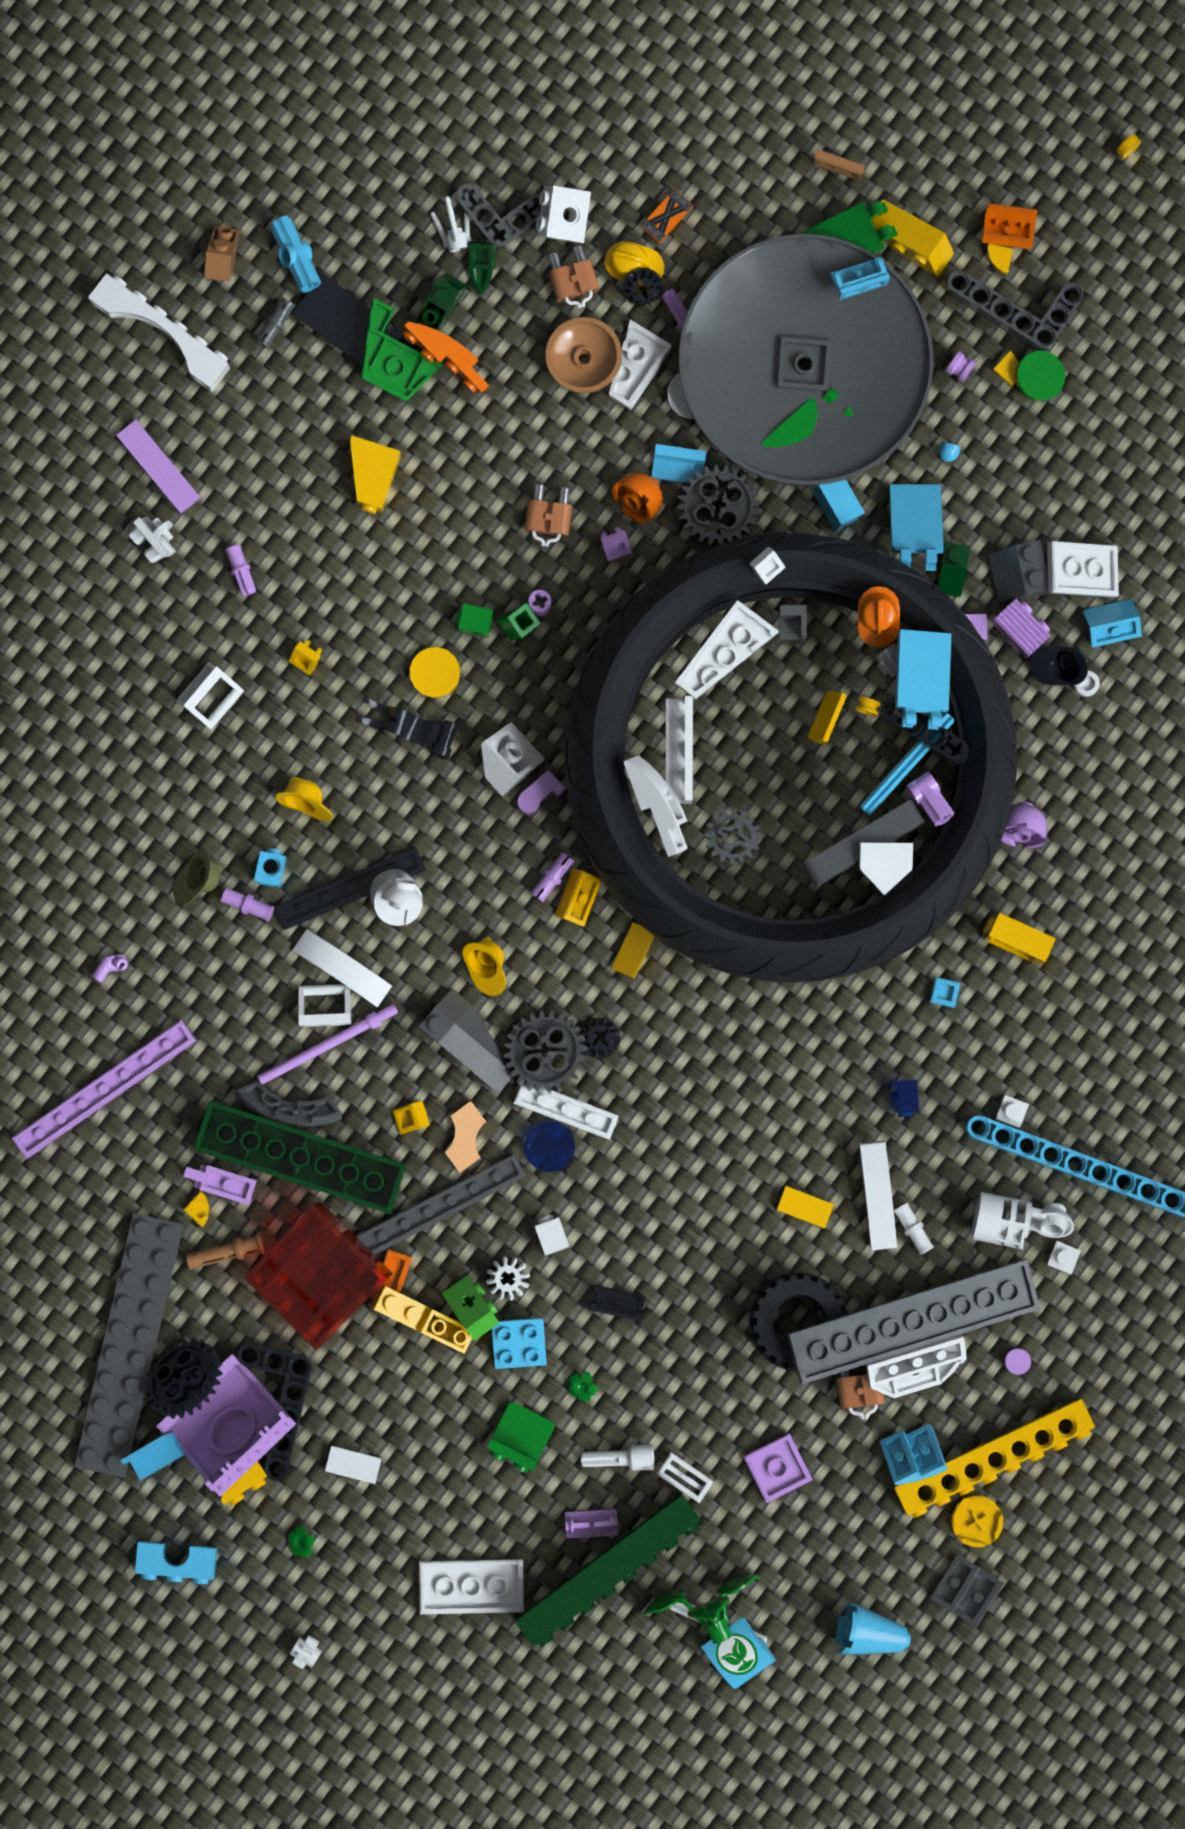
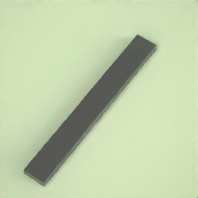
[331,1154,526,1271]

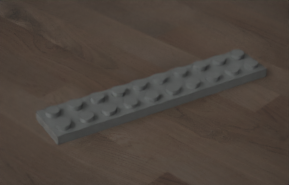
[74,1213,184,1478]
[786,1259,1040,1384]

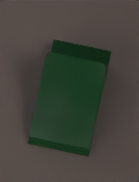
[937,542,971,598]

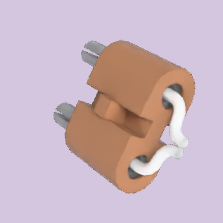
[549,246,599,308]
[524,484,572,547]
[836,1364,885,1420]

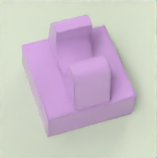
[601,527,632,562]

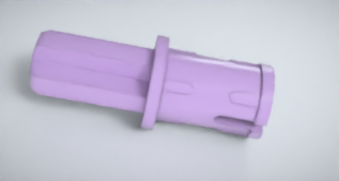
[225,545,256,596]

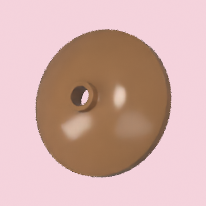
[546,317,622,393]

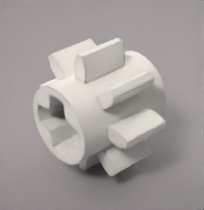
[290,1636,322,1670]

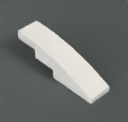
[859,1141,897,1250]

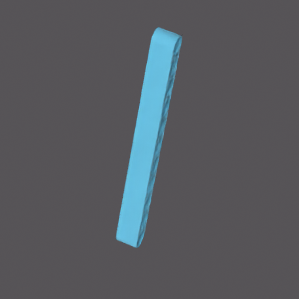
[965,1116,1185,1219]

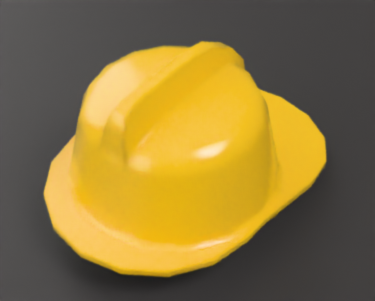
[604,241,665,287]
[275,777,333,822]
[462,937,506,996]

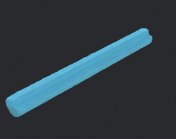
[860,712,954,815]

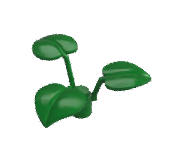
[643,1575,760,1644]

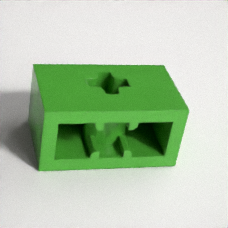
[441,1276,499,1341]

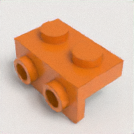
[982,203,1037,249]

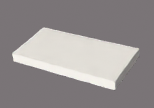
[419,1559,524,1614]

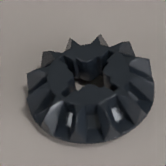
[622,268,663,307]
[580,1018,620,1059]

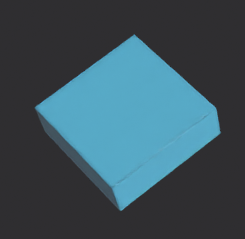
[929,977,960,1008]

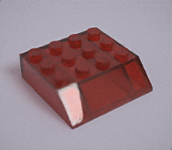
[243,1201,393,1351]

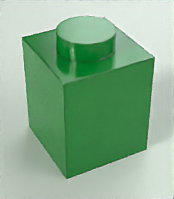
[496,603,541,641]
[454,604,494,638]

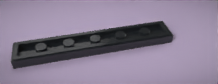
[274,847,426,931]

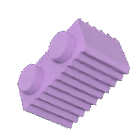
[992,599,1051,659]

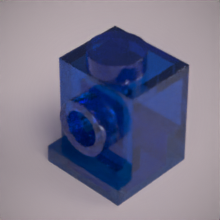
[889,1080,919,1118]

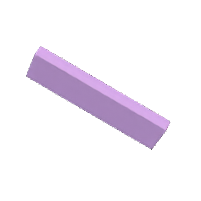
[116,420,201,514]

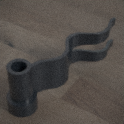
[356,697,458,760]

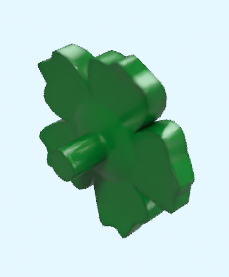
[569,1371,599,1402]
[287,1526,316,1557]

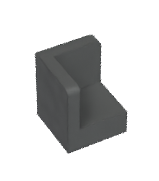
[779,605,807,640]

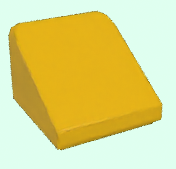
[392,1101,430,1135]

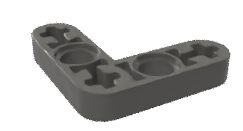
[456,184,541,249]

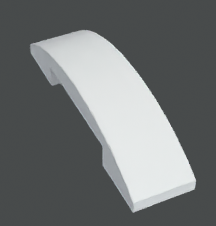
[292,929,392,1007]

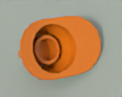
[858,586,900,648]

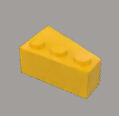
[873,199,954,278]

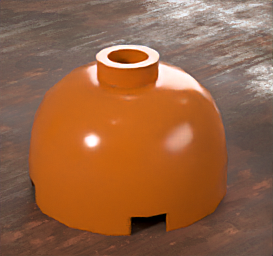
[612,472,663,524]

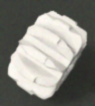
[486,1257,530,1301]

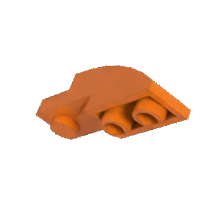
[401,322,489,394]

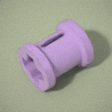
[528,590,551,616]

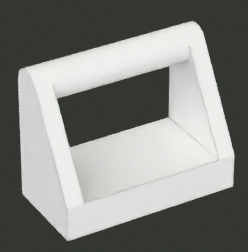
[176,662,244,730]
[299,984,352,1027]

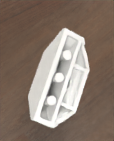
[866,1334,967,1398]

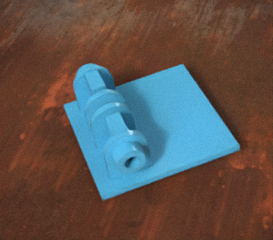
[492,1317,547,1369]

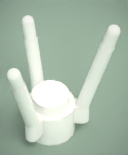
[430,192,472,252]

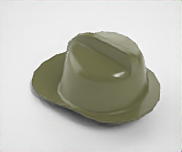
[173,850,224,905]

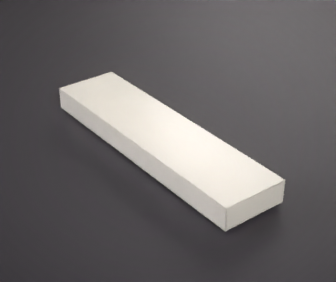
[513,1082,619,1140]

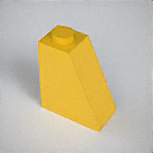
[350,436,401,514]

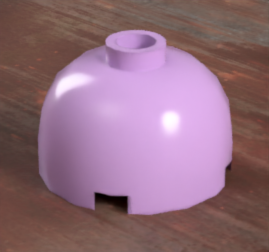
[1001,802,1048,848]

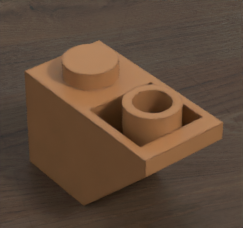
[204,226,240,282]

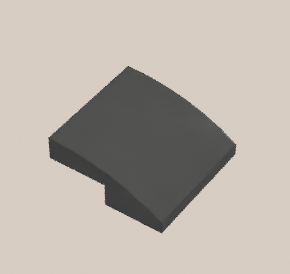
[931,1554,1004,1627]

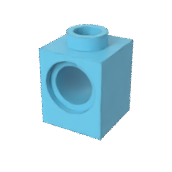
[254,848,287,888]

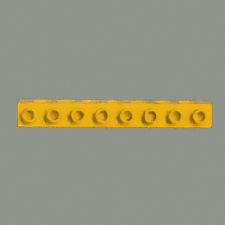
[893,1399,1095,1518]

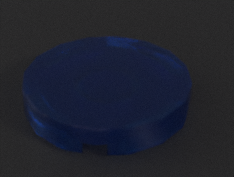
[524,1121,576,1173]

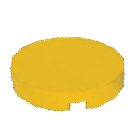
[410,647,460,698]
[951,1495,1003,1547]

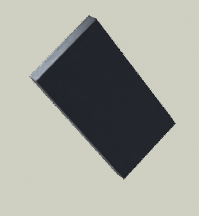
[293,274,403,366]

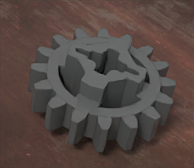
[704,808,761,866]

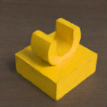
[289,640,322,676]

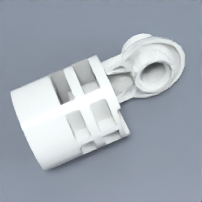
[370,869,423,926]
[971,1192,1074,1250]

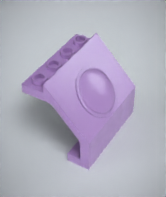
[156,1353,296,1496]

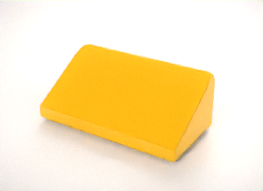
[808,691,847,745]
[555,869,602,927]
[611,922,654,979]

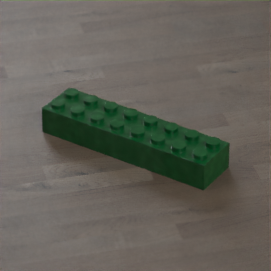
[193,1101,407,1215]
[515,1493,701,1647]

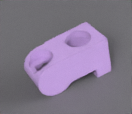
[518,770,565,815]

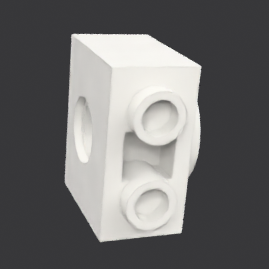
[536,186,591,243]

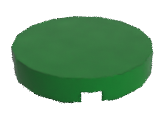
[1015,351,1065,402]

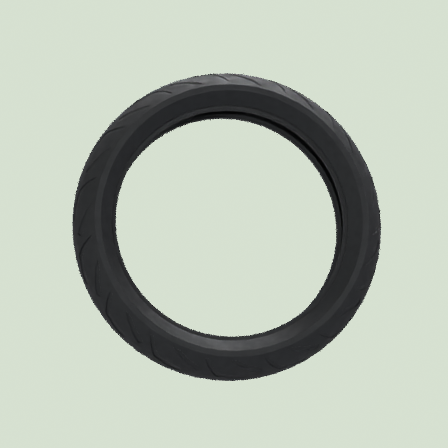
[565,533,1017,983]

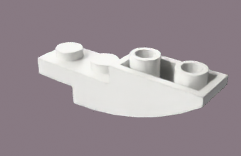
[623,755,688,857]

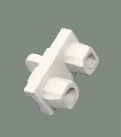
[129,516,176,563]

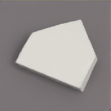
[859,843,913,895]

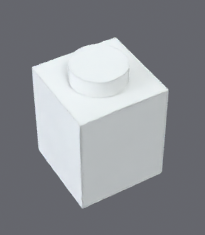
[535,1215,569,1256]

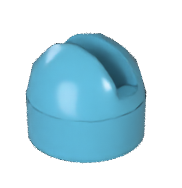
[939,442,961,462]

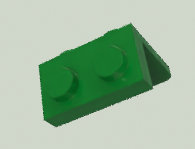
[487,1402,555,1473]

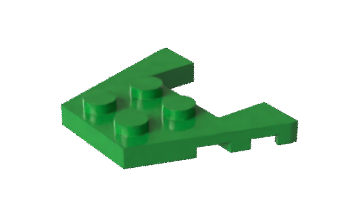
[360,298,447,402]

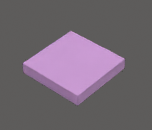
[743,1433,813,1503]

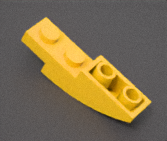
[371,1285,472,1354]

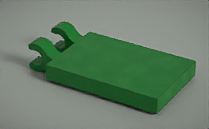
[800,201,898,258]
[761,388,853,448]

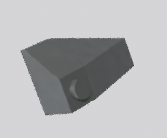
[419,989,513,1094]

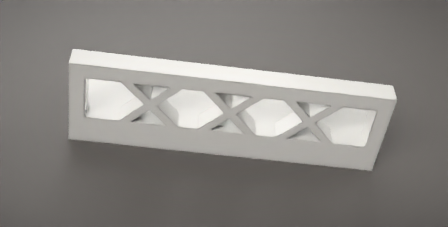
[666,696,693,804]

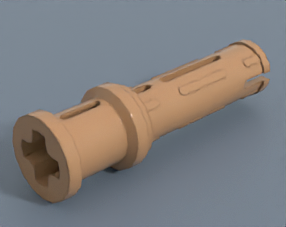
[186,1232,266,1270]

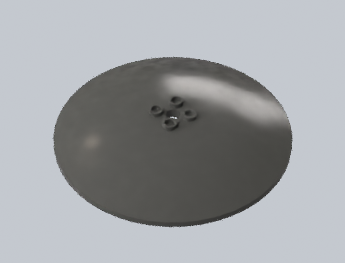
[679,234,933,486]

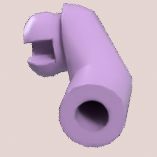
[92,954,128,982]

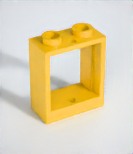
[982,913,1056,966]

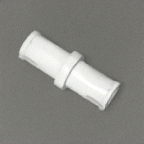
[894,1203,934,1255]

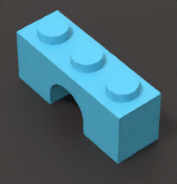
[135,1541,218,1584]

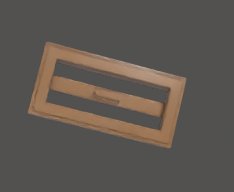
[813,149,865,181]

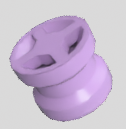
[946,351,976,383]

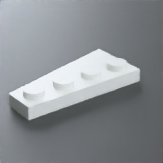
[675,600,779,700]

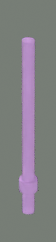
[257,1004,398,1085]

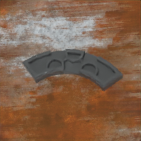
[235,1081,342,1127]

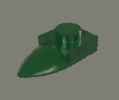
[469,241,496,294]

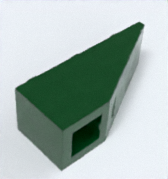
[403,272,468,352]

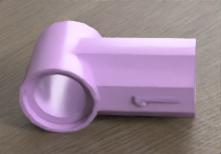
[906,772,954,826]

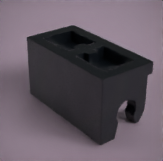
[590,1285,645,1321]

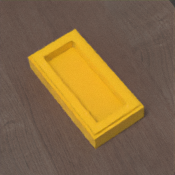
[777,1186,834,1229]

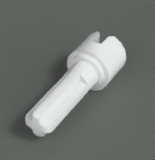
[581,1444,654,1471]

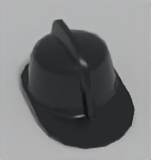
[1030,645,1089,686]

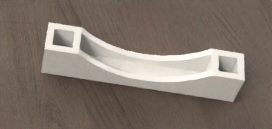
[88,273,230,392]

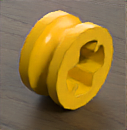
[855,697,881,716]

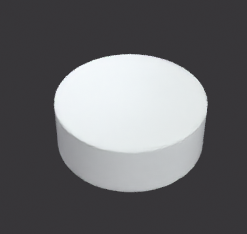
[1073,671,1100,697]

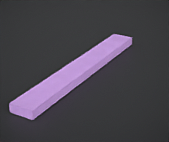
[12,1020,196,1159]

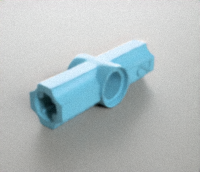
[269,216,321,293]

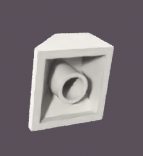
[481,722,545,796]

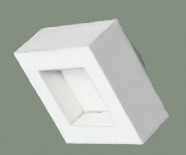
[750,547,785,584]
[995,1095,1029,1128]
[1047,1241,1081,1275]

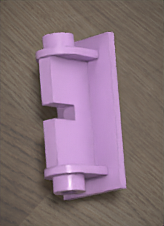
[565,1509,618,1538]

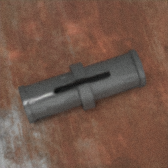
[255,297,295,349]

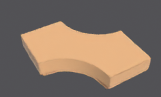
[445,1101,486,1173]

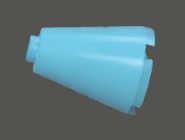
[836,1602,911,1655]

